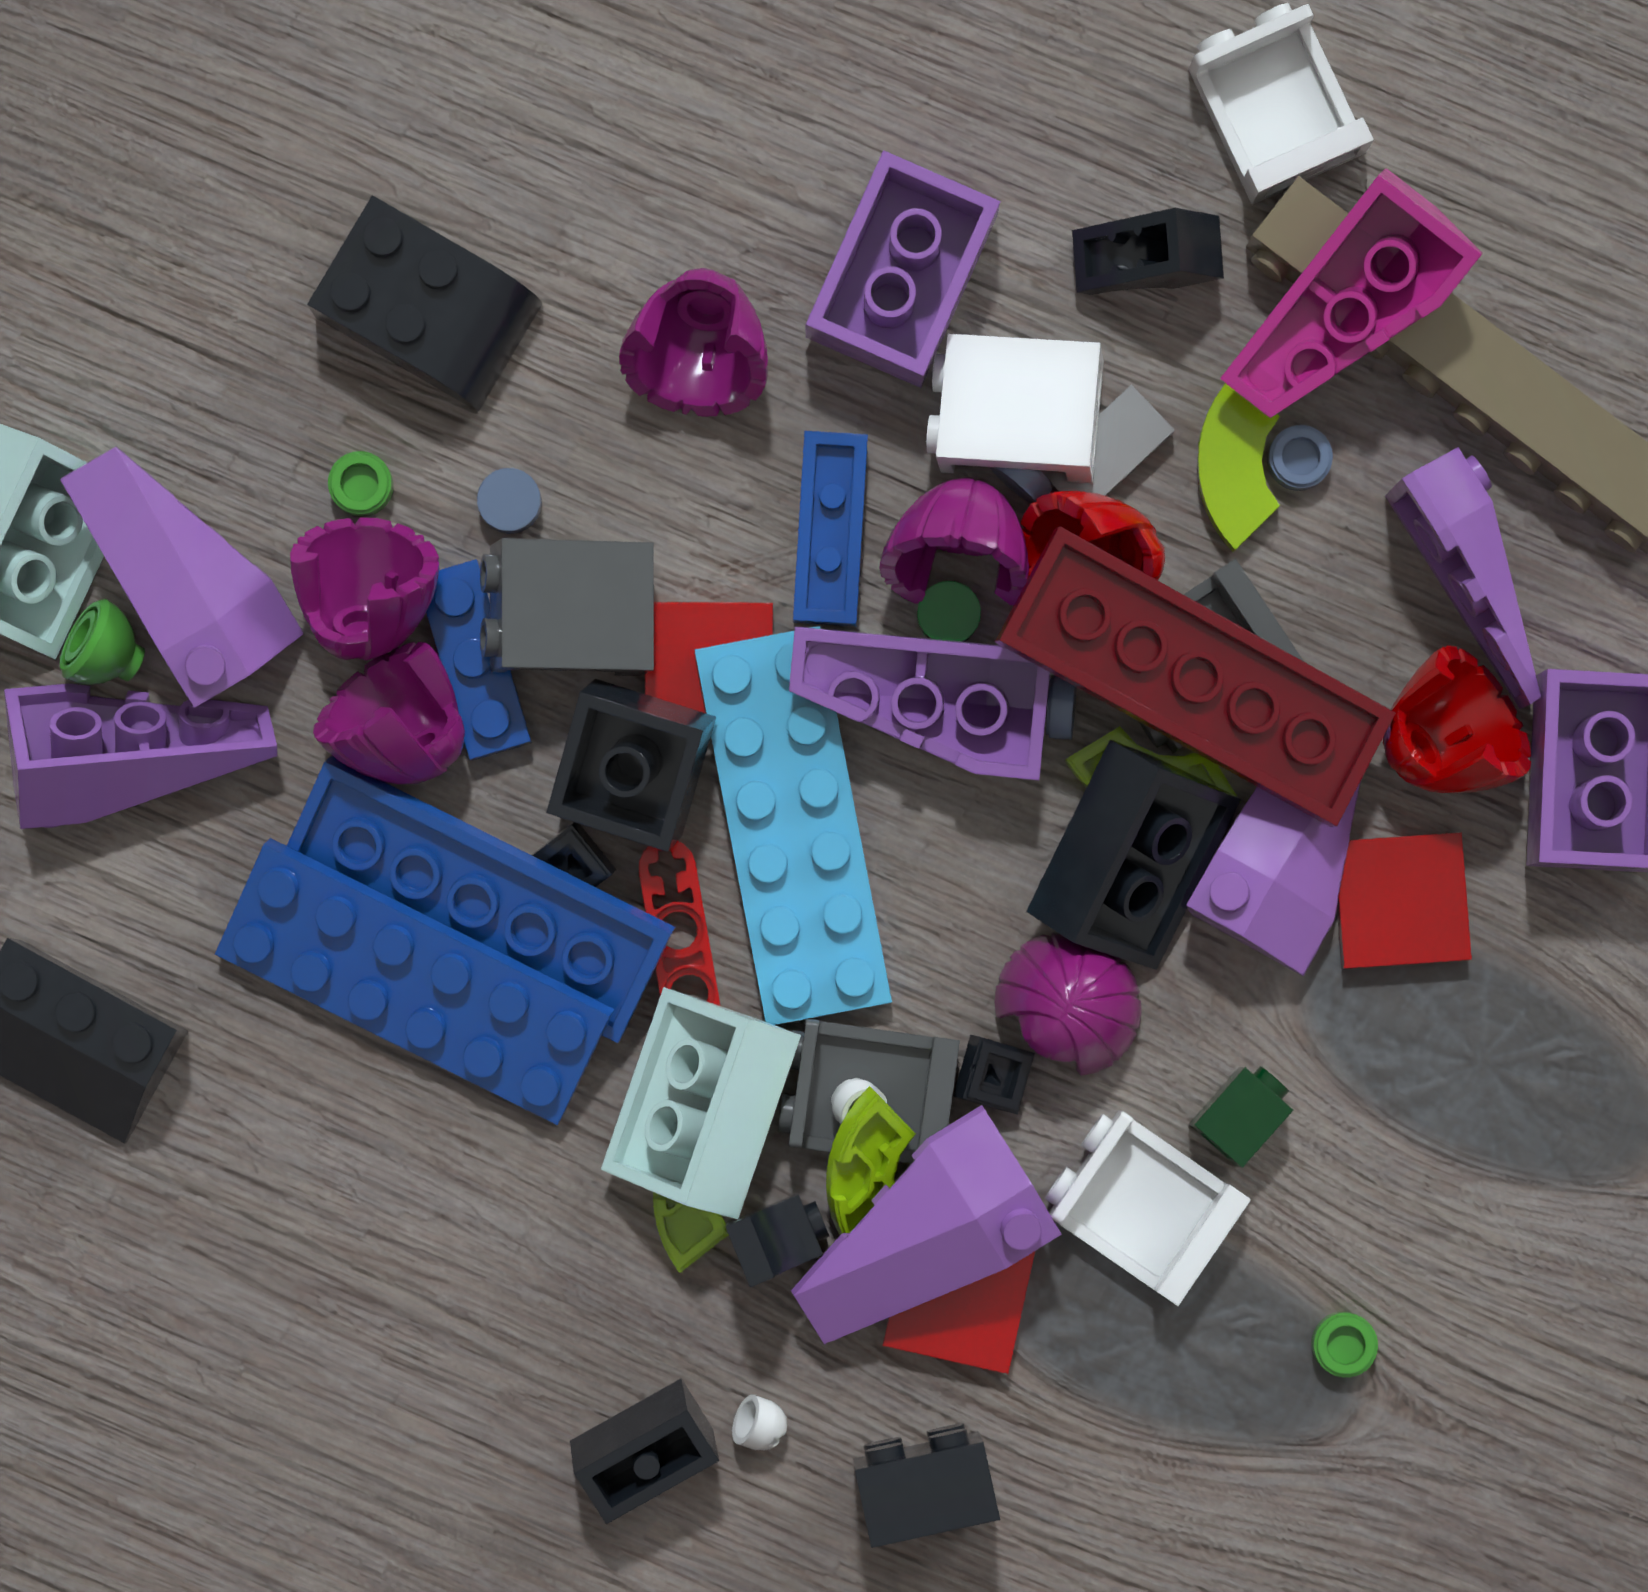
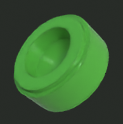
[328,451,394,517]
[1311,1312,1378,1377]

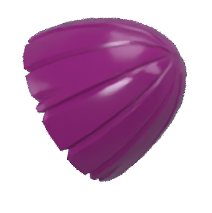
[619,268,768,417]
[879,478,1029,606]
[290,517,440,660]
[313,642,465,784]
[994,932,1142,1076]

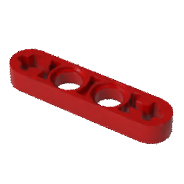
[639,841,721,1006]

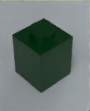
[1189,1066,1293,1168]

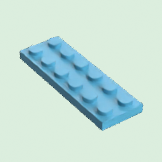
[695,626,892,1025]

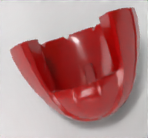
[1021,491,1165,580]
[1383,645,1531,794]

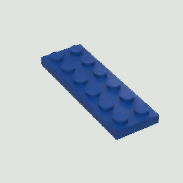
[287,756,675,1043]
[214,838,614,1125]

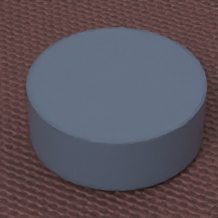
[1267,425,1333,491]
[990,467,1053,504]
[477,468,542,534]
[1046,675,1077,740]

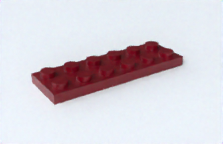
[995,526,1396,827]

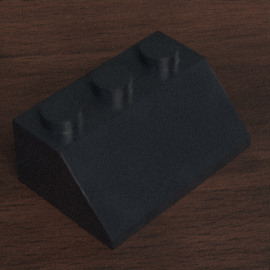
[1026,739,1241,970]
[0,938,188,1144]

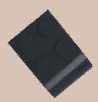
[307,195,542,412]

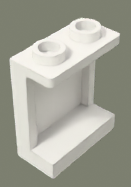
[1188,3,1374,205]
[926,334,1104,484]
[1045,1110,1251,1306]

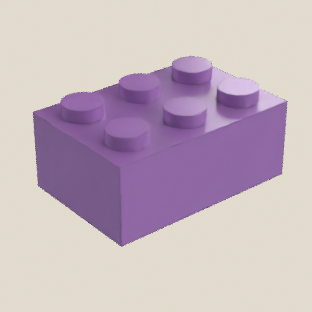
[805,150,1001,388]
[1526,669,1648,872]

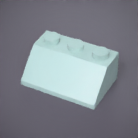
[0,424,104,660]
[601,987,801,1219]

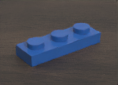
[793,431,868,627]
[426,559,532,761]

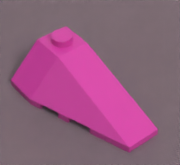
[1220,168,1483,418]

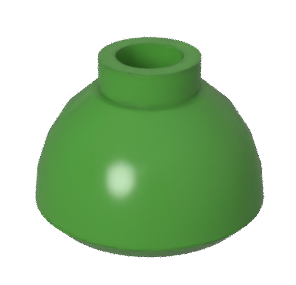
[60,599,145,685]

